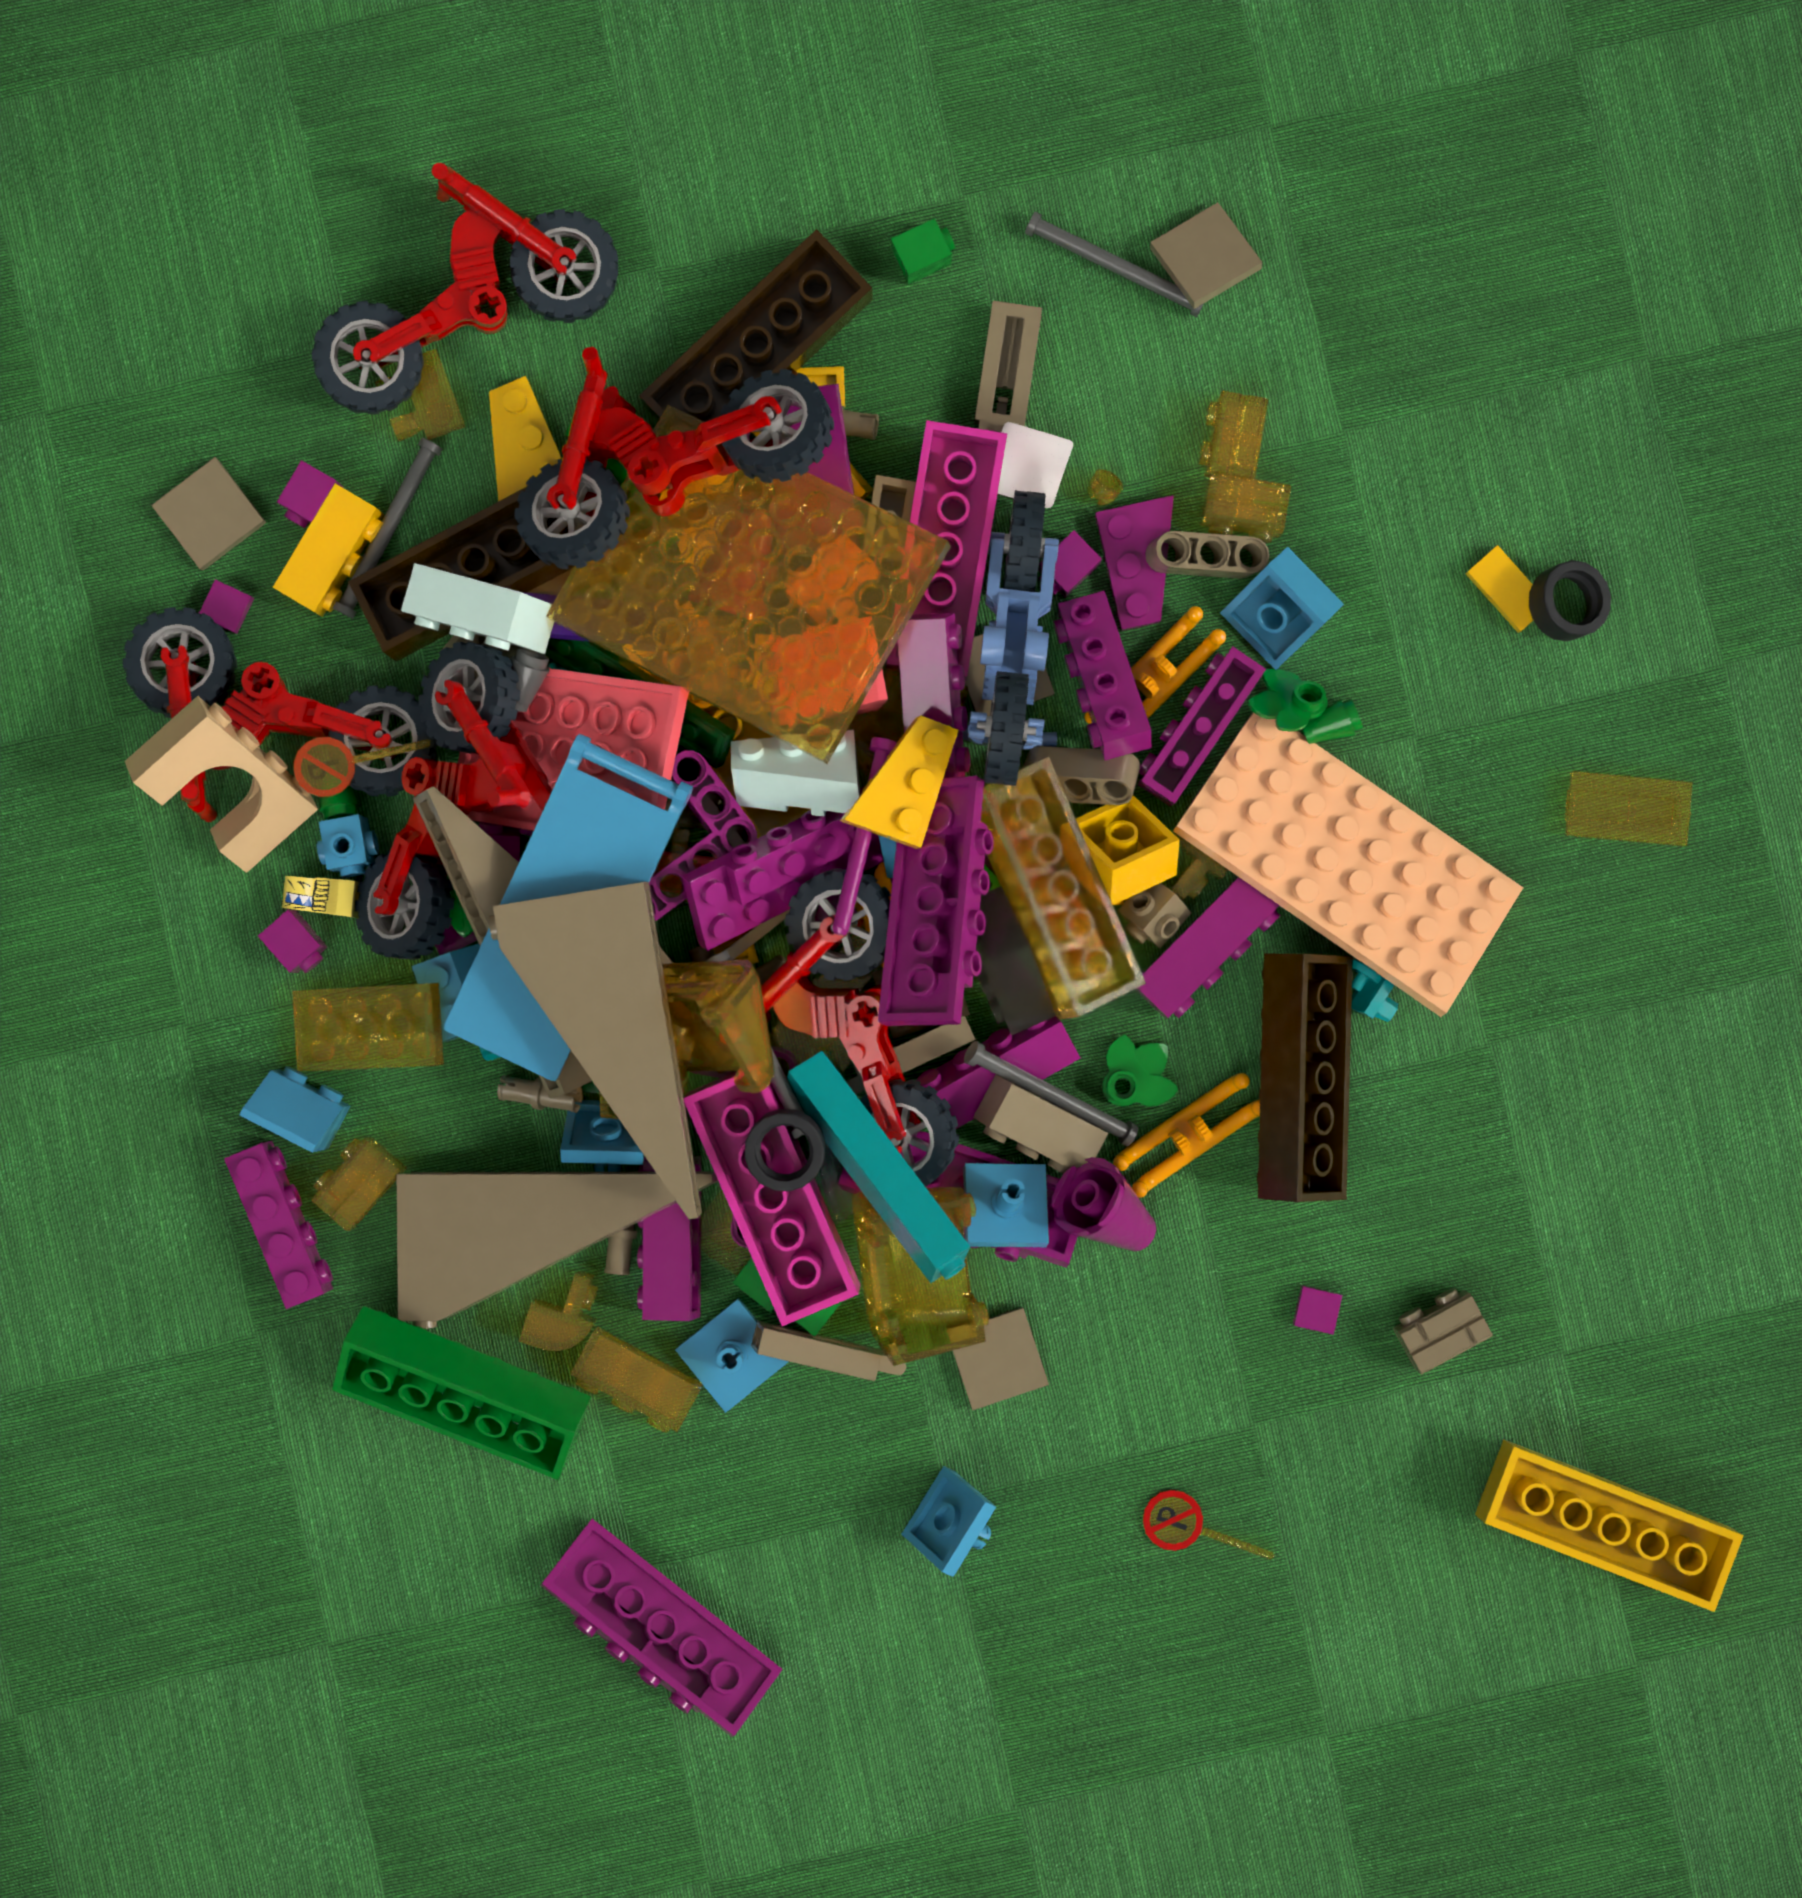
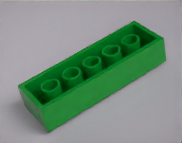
[332,1306,591,1481]

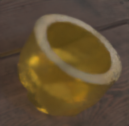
[1087,469,1123,505]

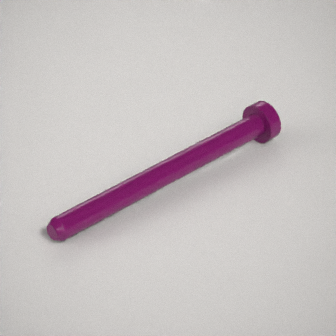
[832,737,897,936]

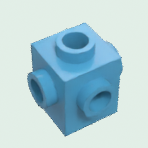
[317,814,379,878]

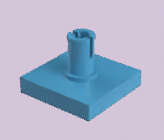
[560,1100,644,1172]
[963,1163,1049,1247]
[675,1298,789,1413]
[901,1466,996,1577]

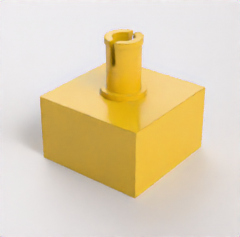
[1063,795,1180,906]

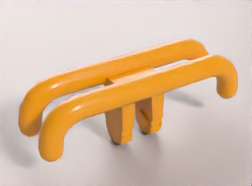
[1084,606,1226,724]
[1113,1073,1260,1198]

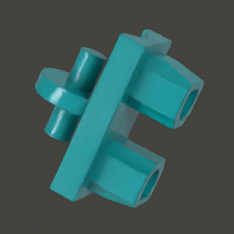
[1351,959,1398,1022]

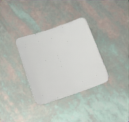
[997,422,1073,508]

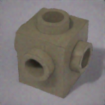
[1118,883,1192,949]

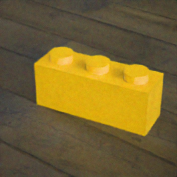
[273,483,384,618]

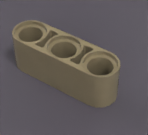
[1145,531,1269,579]
[1018,746,1141,805]

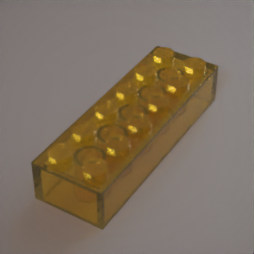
[981,757,1146,1019]

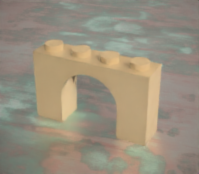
[125,696,318,873]

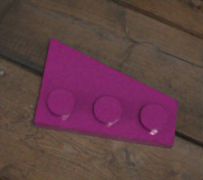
[1095,495,1174,632]

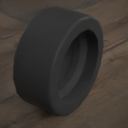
[1529,560,1611,642]
[745,1108,826,1191]

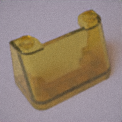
[662,960,775,1093]
[852,1187,989,1366]

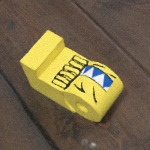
[282,876,360,918]

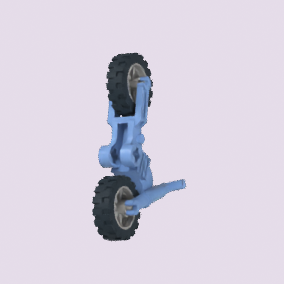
[962,490,1059,786]

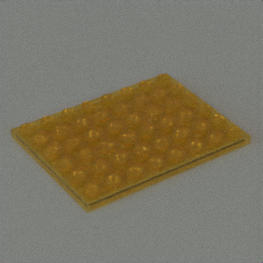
[546,404,951,764]

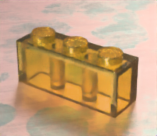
[570,1327,703,1433]

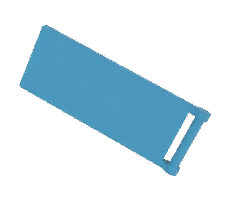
[444,733,693,1081]

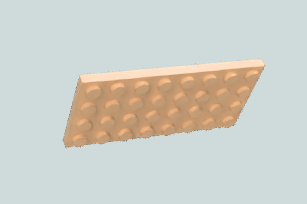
[1173,712,1523,1017]

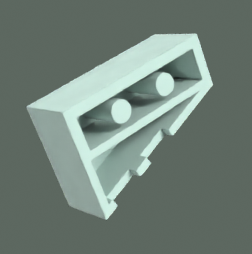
[401,563,558,654]
[731,730,860,817]

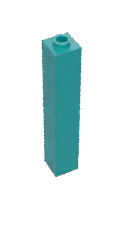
[787,1051,970,1283]

